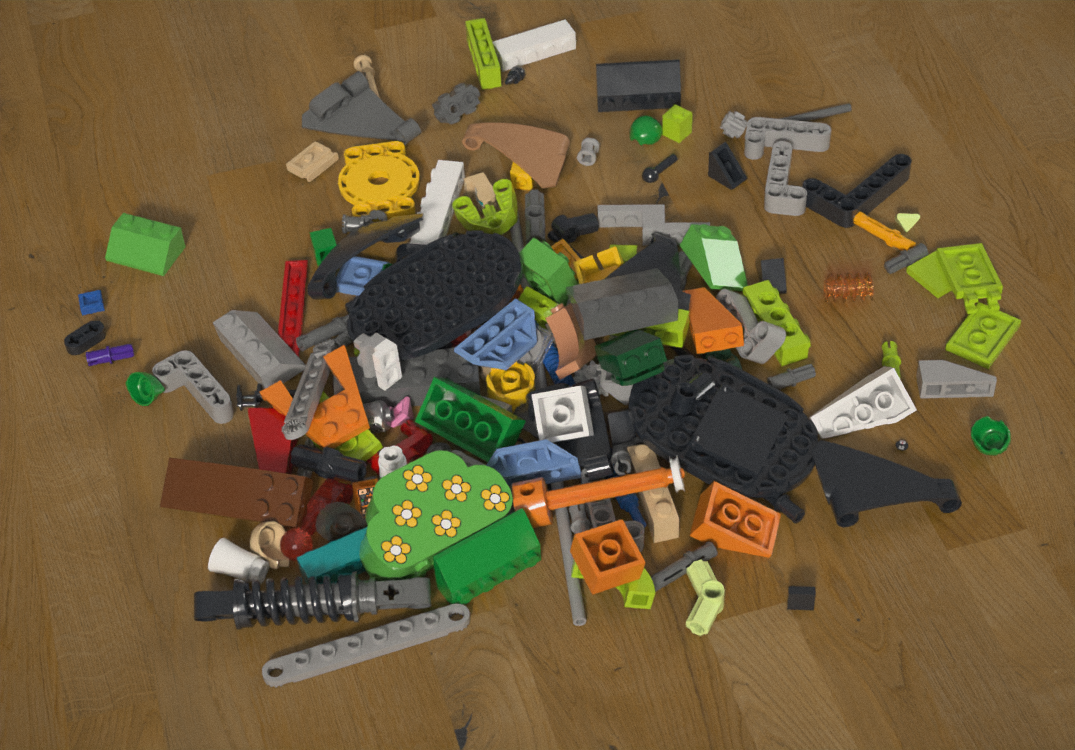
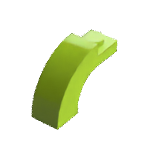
[571,559,655,609]

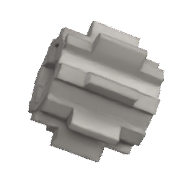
[720,111,748,138]

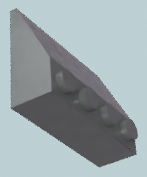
[566,268,678,340]

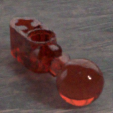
[280,478,354,561]

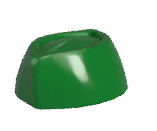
[125,371,165,406]

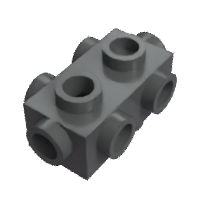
[432,83,480,125]

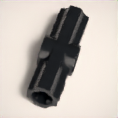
[291,444,367,482]

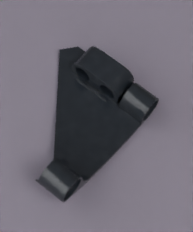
[307,213,424,300]
[605,233,680,289]
[513,378,614,482]
[811,440,962,527]

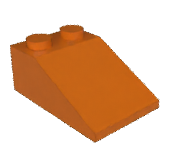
[689,481,781,558]

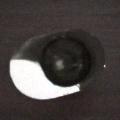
[315,502,368,542]

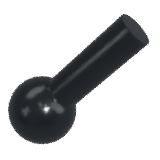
[642,154,678,183]

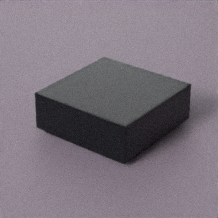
[787,586,816,610]

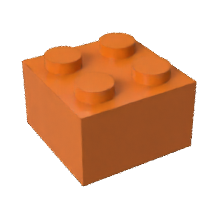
[570,519,646,595]

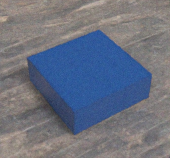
[78,290,105,315]

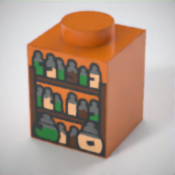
[352,478,379,520]

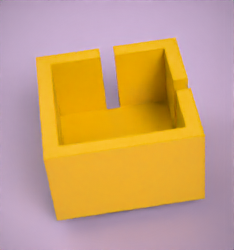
[573,246,624,284]

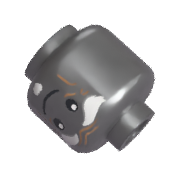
[363,400,395,434]

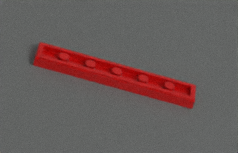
[278,260,309,358]

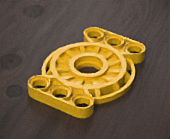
[338,141,420,222]

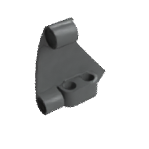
[302,71,421,145]

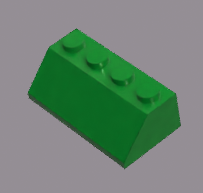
[433,508,541,605]

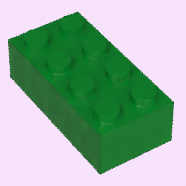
[415,377,526,462]

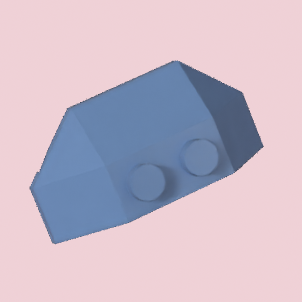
[454,299,537,370]
[486,439,582,485]

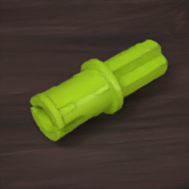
[882,341,901,378]

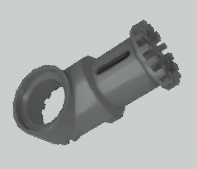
[342,210,387,233]

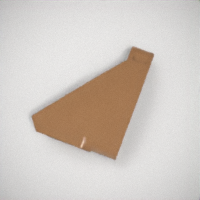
[462,123,570,188]

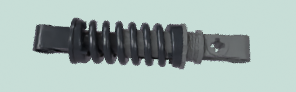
[194,572,431,630]

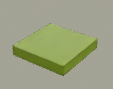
[906,250,952,298]

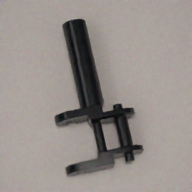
[236,383,297,411]

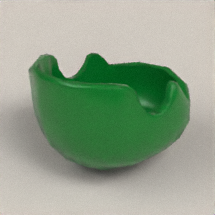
[629,115,663,146]
[971,416,1011,456]

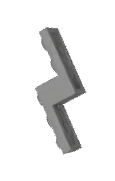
[598,204,710,245]

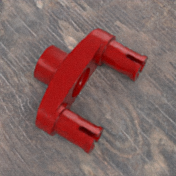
[367,420,433,476]

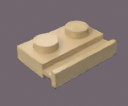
[286,141,339,182]

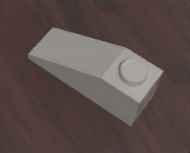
[916,360,997,398]

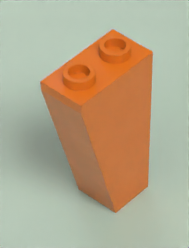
[682,287,744,354]

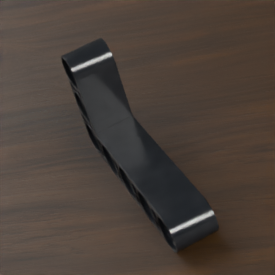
[802,154,912,228]

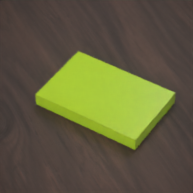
[945,302,1022,369]

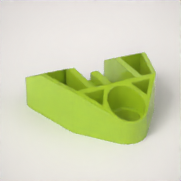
[452,179,518,235]

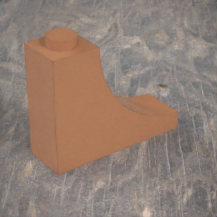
[545,303,597,380]

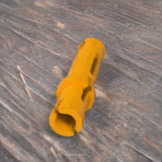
[854,212,916,251]

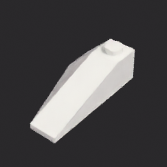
[809,366,916,439]

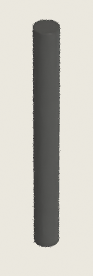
[780,103,852,121]

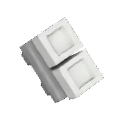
[354,333,402,390]

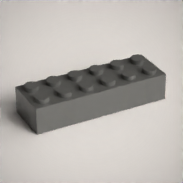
[333,348,481,408]

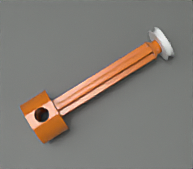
[512,456,685,529]

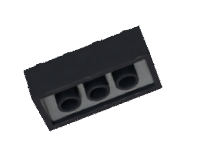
[596,59,681,112]

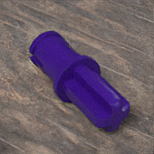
[86,344,134,367]

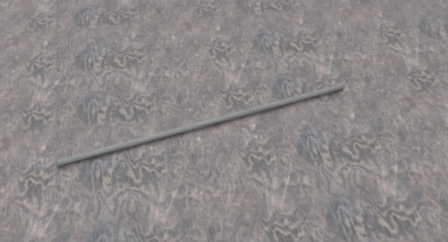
[510,213,586,626]

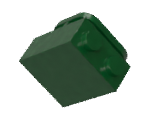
[594,329,667,386]

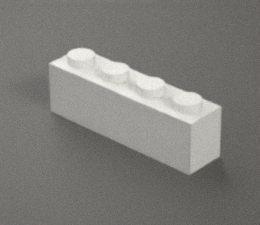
[493,20,576,71]

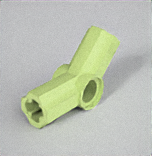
[686,559,725,636]

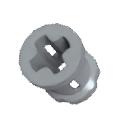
[577,138,600,166]

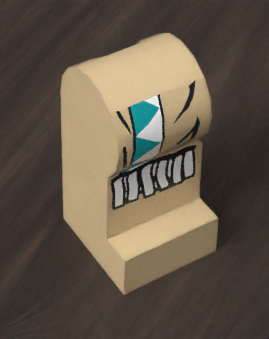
[463,172,497,212]

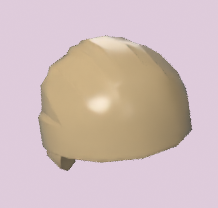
[250,521,289,569]

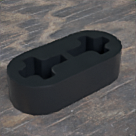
[64,320,106,355]

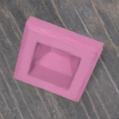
[391,396,414,428]

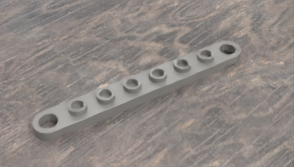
[282,339,338,440]
[262,604,470,688]

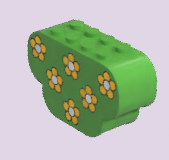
[359,450,512,581]

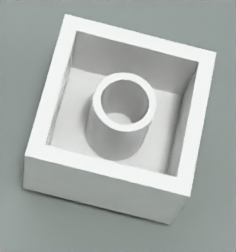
[532,386,594,443]

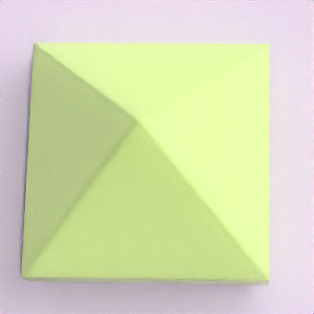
[895,213,920,233]

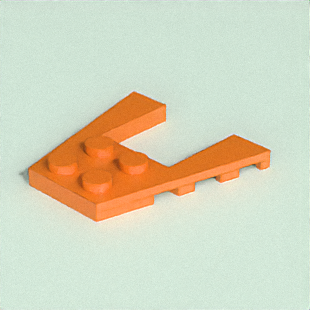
[260,345,370,449]

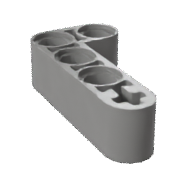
[744,117,831,160]
[764,141,807,216]
[716,289,786,364]
[152,350,234,424]
[581,469,644,552]

